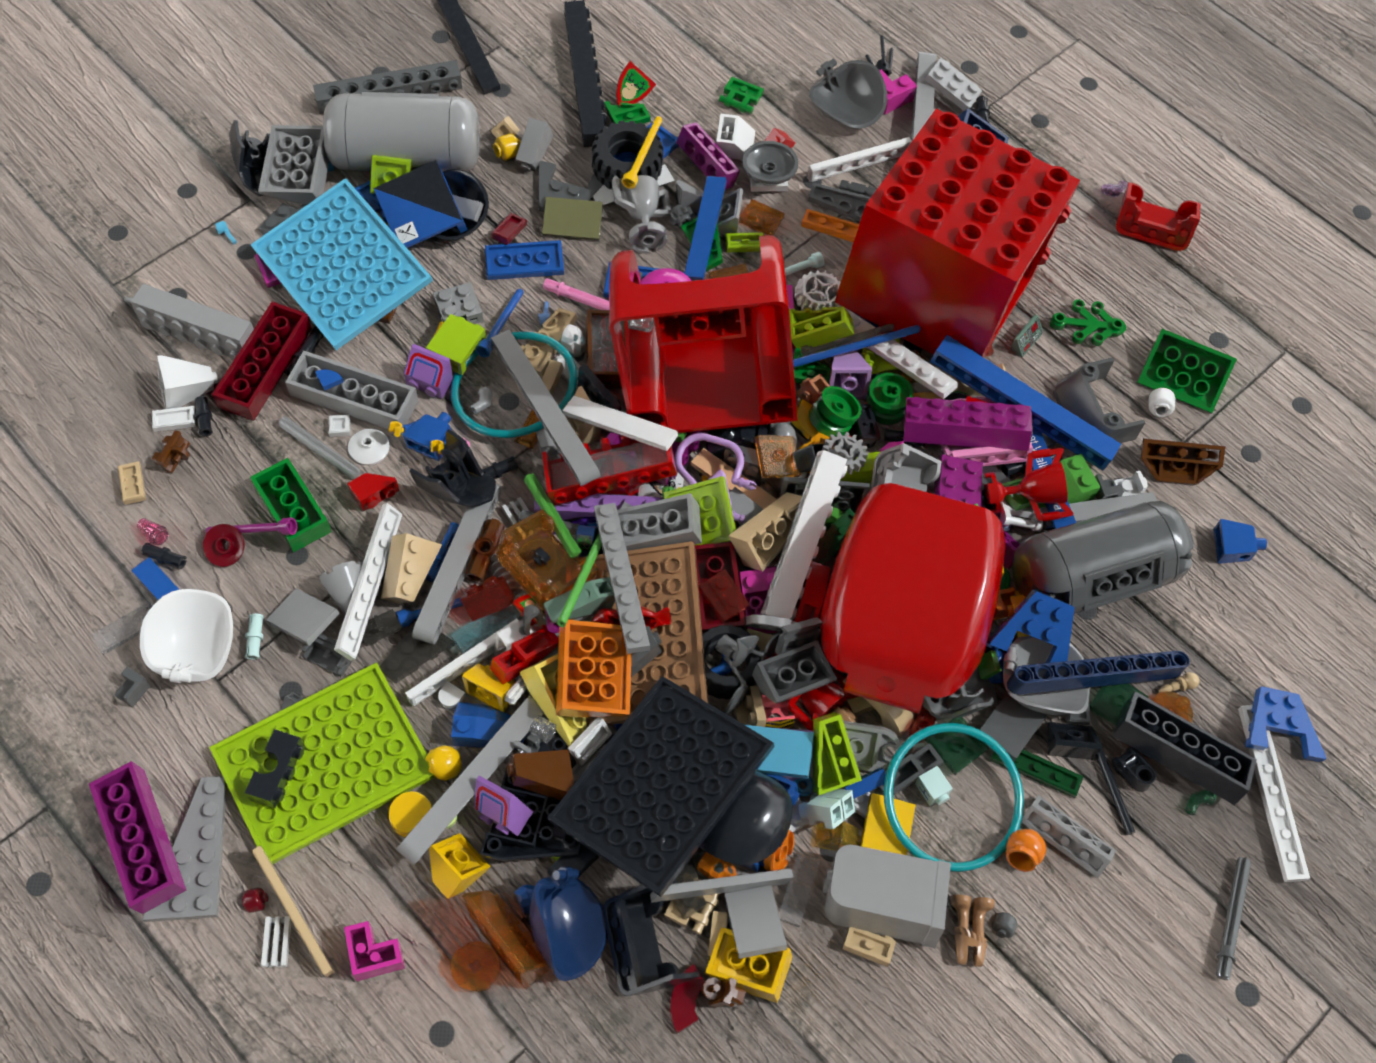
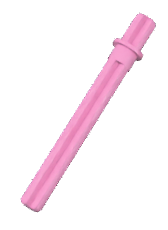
[543,278,609,310]

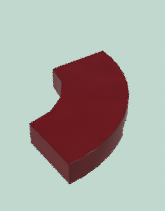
[670,964,704,1034]

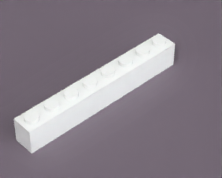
[760,450,847,620]

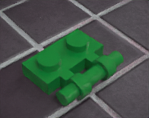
[719,77,764,114]

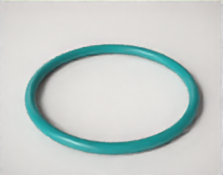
[451,331,578,438]
[884,723,1024,872]

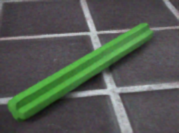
[524,473,581,558]

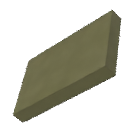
[542,197,603,240]

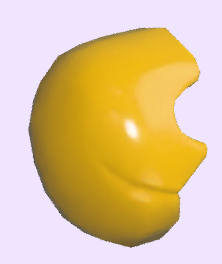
[425,745,462,781]

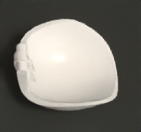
[140,589,233,683]

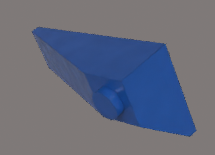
[451,702,526,750]

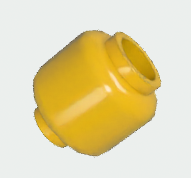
[493,133,521,161]

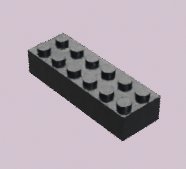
[1112,691,1257,805]

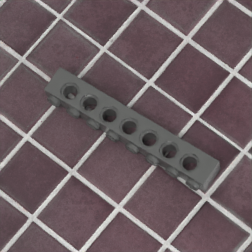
[313,60,462,114]

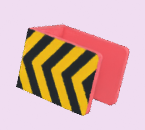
[761,694,795,729]

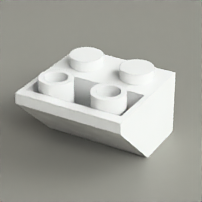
[716,114,755,160]

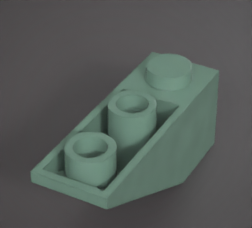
[543,577,615,623]

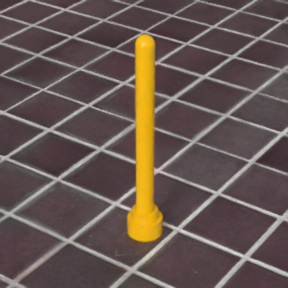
[621,116,662,189]

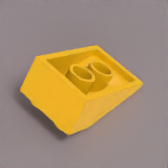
[705,927,793,1003]

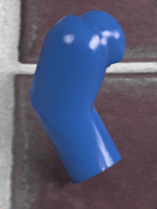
[711,654,733,676]

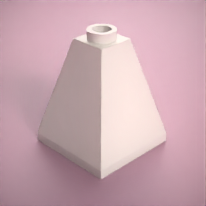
[157,355,218,409]

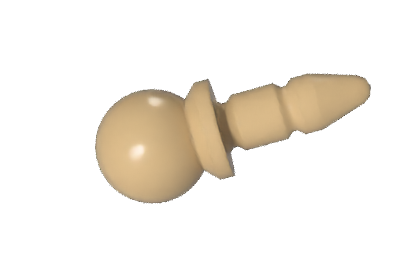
[1159,672,1199,693]

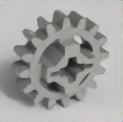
[822,432,868,474]

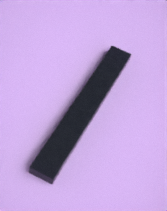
[437,0,501,94]

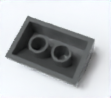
[752,641,837,704]

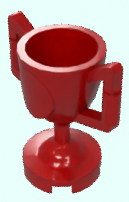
[983,448,1073,522]
[767,653,859,730]

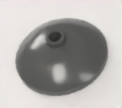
[742,141,798,185]

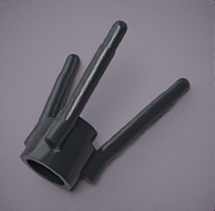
[866,35,894,76]

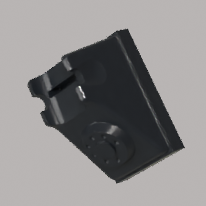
[706,424,769,461]

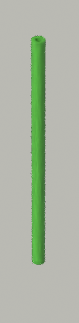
[557,532,602,627]

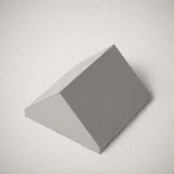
[717,188,743,235]

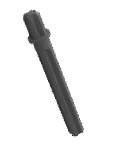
[1216,857,1251,980]

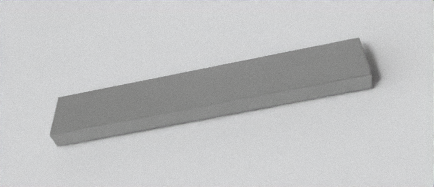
[1040,492,1157,529]
[650,869,793,902]

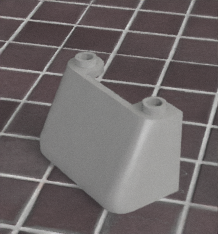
[870,443,942,492]

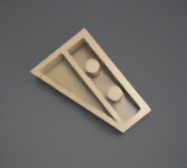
[381,533,442,604]

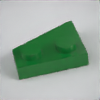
[604,101,651,124]
[793,348,831,384]

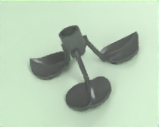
[716,631,783,714]

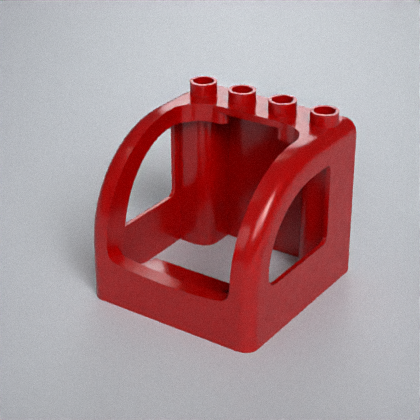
[609,235,798,433]

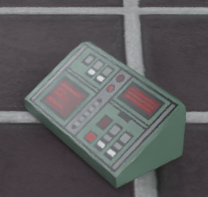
[1011,315,1043,357]

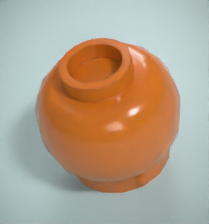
[1006,829,1046,872]

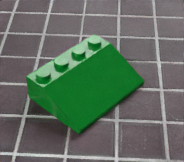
[1137,328,1237,414]

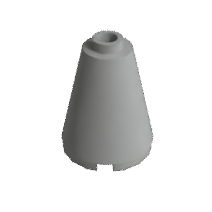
[319,561,362,615]

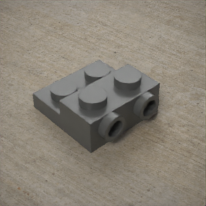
[723,445,770,487]

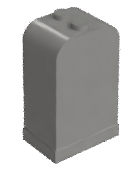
[822,845,951,948]

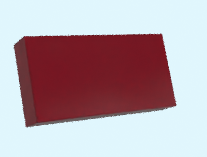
[491,213,527,245]

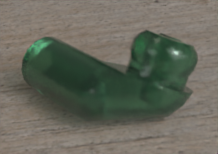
[1184,789,1216,815]

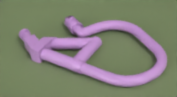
[674,433,757,523]

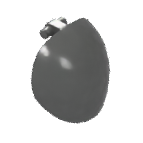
[809,58,887,129]

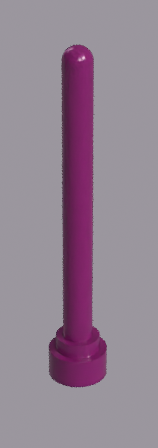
[205,517,297,535]

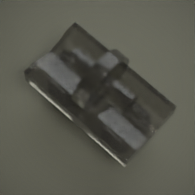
[362,609,403,646]

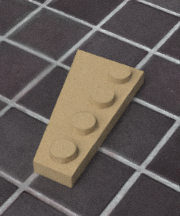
[521,308,577,377]

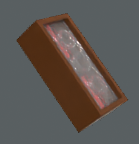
[585,309,625,389]

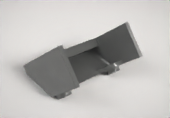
[1053,357,1145,443]

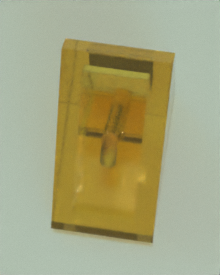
[814,821,863,851]

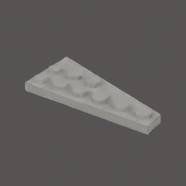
[142,776,227,922]

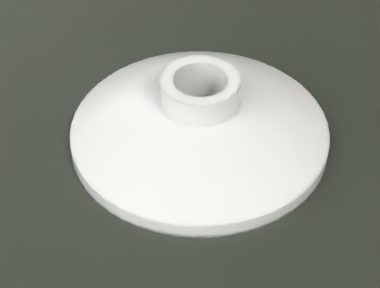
[348,429,390,465]

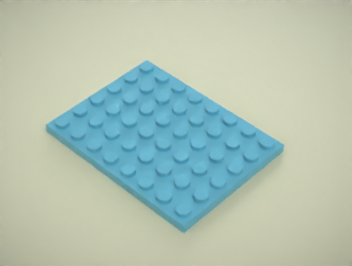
[251,178,433,350]

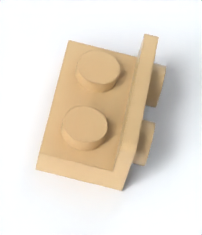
[734,686,767,727]

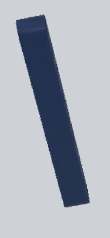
[1007,651,1190,695]

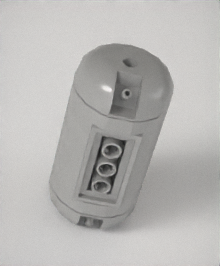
[323,92,480,172]

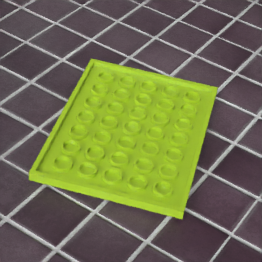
[209,662,435,864]

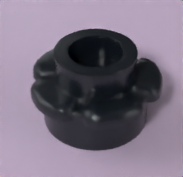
[531,546,551,566]

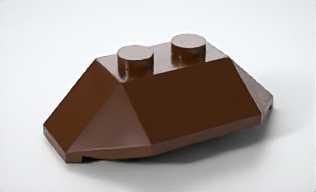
[1140,438,1226,484]

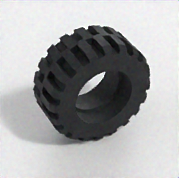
[592,121,663,191]

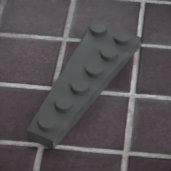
[808,183,871,222]

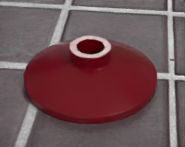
[203,524,245,567]

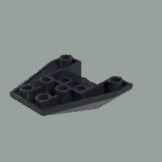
[480,768,581,861]

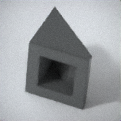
[281,692,304,710]

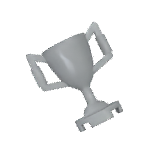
[612,175,671,253]

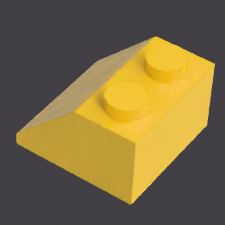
[462,663,516,713]

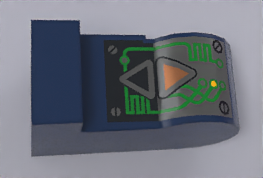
[576,525,603,558]

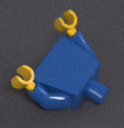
[388,412,451,461]

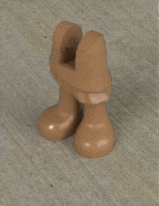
[950,894,995,967]

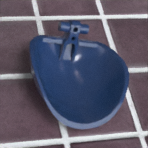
[529,867,607,981]

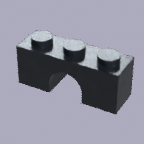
[244,729,305,808]

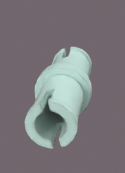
[245,613,264,660]

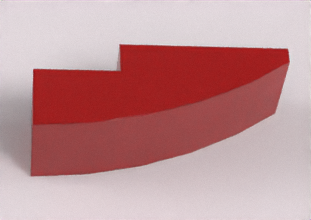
[490,626,559,684]

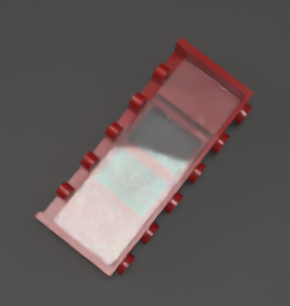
[542,421,677,506]

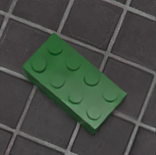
[250,458,332,553]

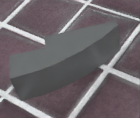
[880,743,943,796]

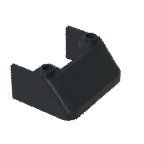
[603,880,700,996]

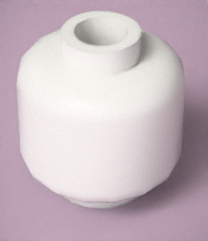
[1148,388,1175,417]

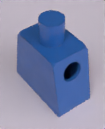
[1213,519,1267,564]

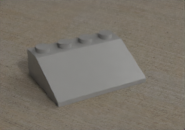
[258,125,329,204]

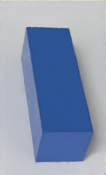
[844,767,886,799]

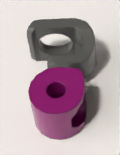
[523,605,560,636]

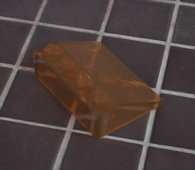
[462,890,549,989]

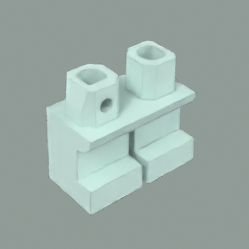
[799,789,855,829]

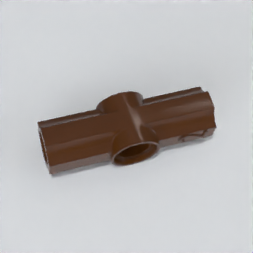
[465,518,505,583]

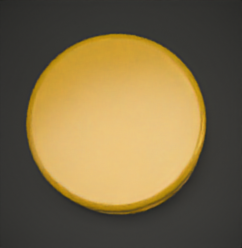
[389,792,432,838]

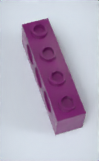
[676,122,740,190]

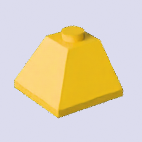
[429,833,491,899]

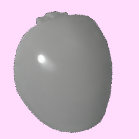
[1003,636,1090,715]

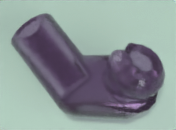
[1101,180,1128,197]

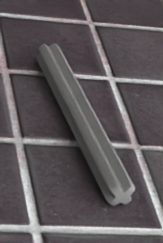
[278,416,360,479]

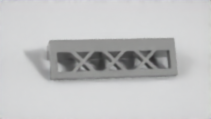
[1021,795,1116,878]

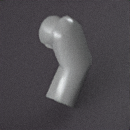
[471,387,493,414]

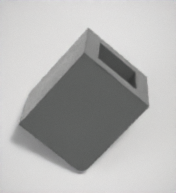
[1095,474,1124,500]
[115,667,150,707]

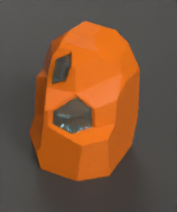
[697,852,737,879]

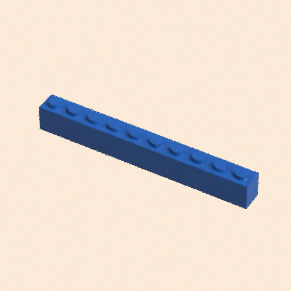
[930,335,1121,471]

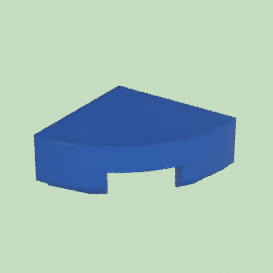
[315,369,343,391]

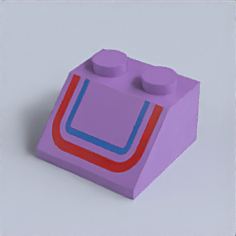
[404,344,453,399]
[474,775,533,836]

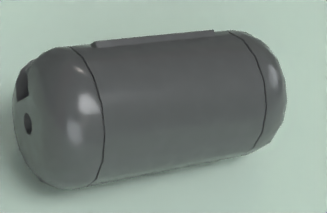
[1012,501,1194,614]

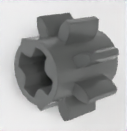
[670,204,694,228]

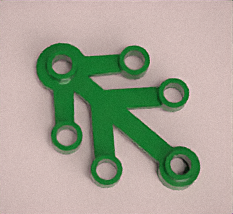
[1049,299,1126,346]

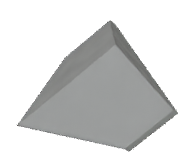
[675,180,703,213]

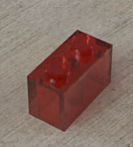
[460,575,515,621]

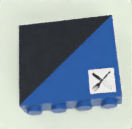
[374,160,468,248]

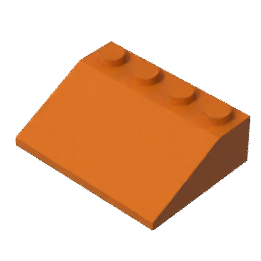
[556,620,631,717]

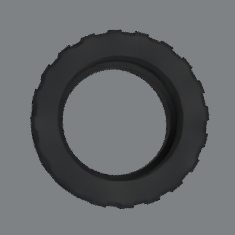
[702,625,761,699]

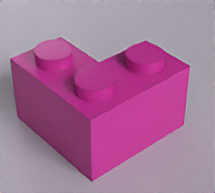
[879,70,917,115]
[344,921,405,981]

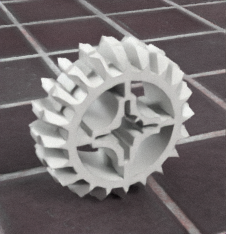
[795,270,841,310]

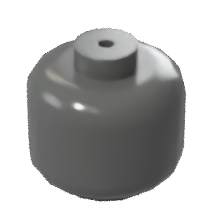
[992,912,1018,938]

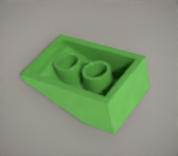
[1038,454,1101,509]

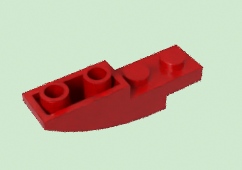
[793,561,830,623]

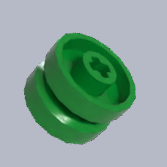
[865,373,913,425]
[809,386,861,437]

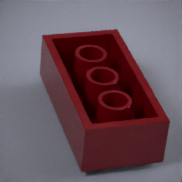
[695,542,746,634]

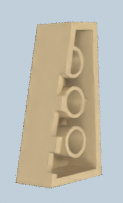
[728,492,802,572]

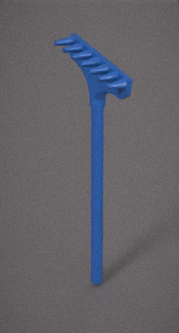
[793,325,921,367]

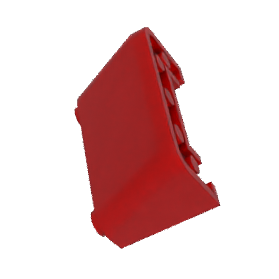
[1116,182,1201,251]

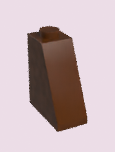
[507,750,574,800]

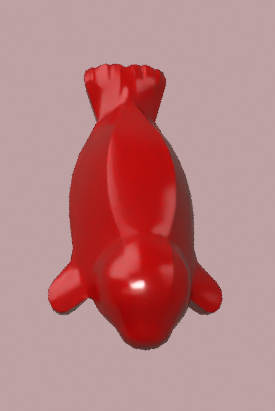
[592,606,671,630]

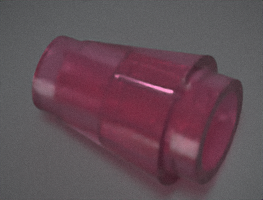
[137,518,169,545]

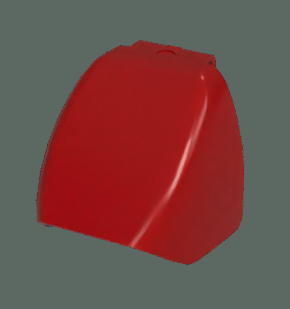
[820,483,1005,714]

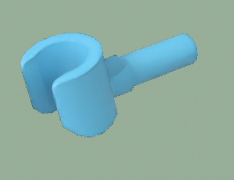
[215,221,237,244]

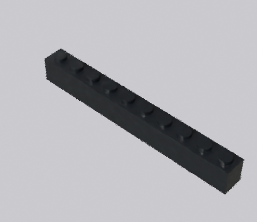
[564,0,608,147]

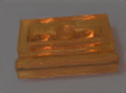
[739,199,785,236]

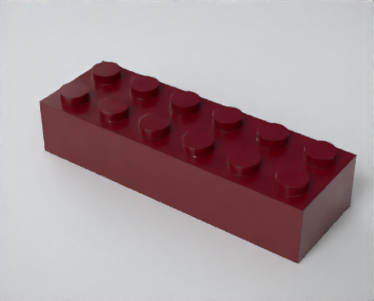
[212,301,312,421]

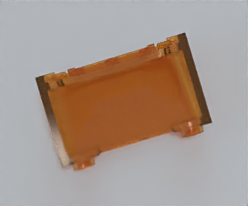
[496,509,598,611]

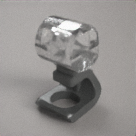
[514,715,556,753]

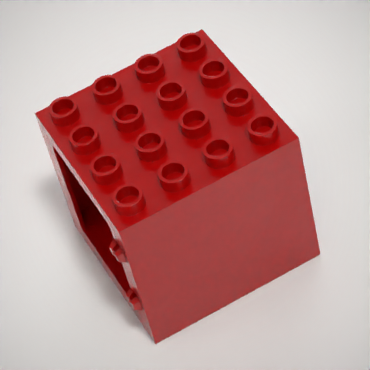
[835,109,1080,358]

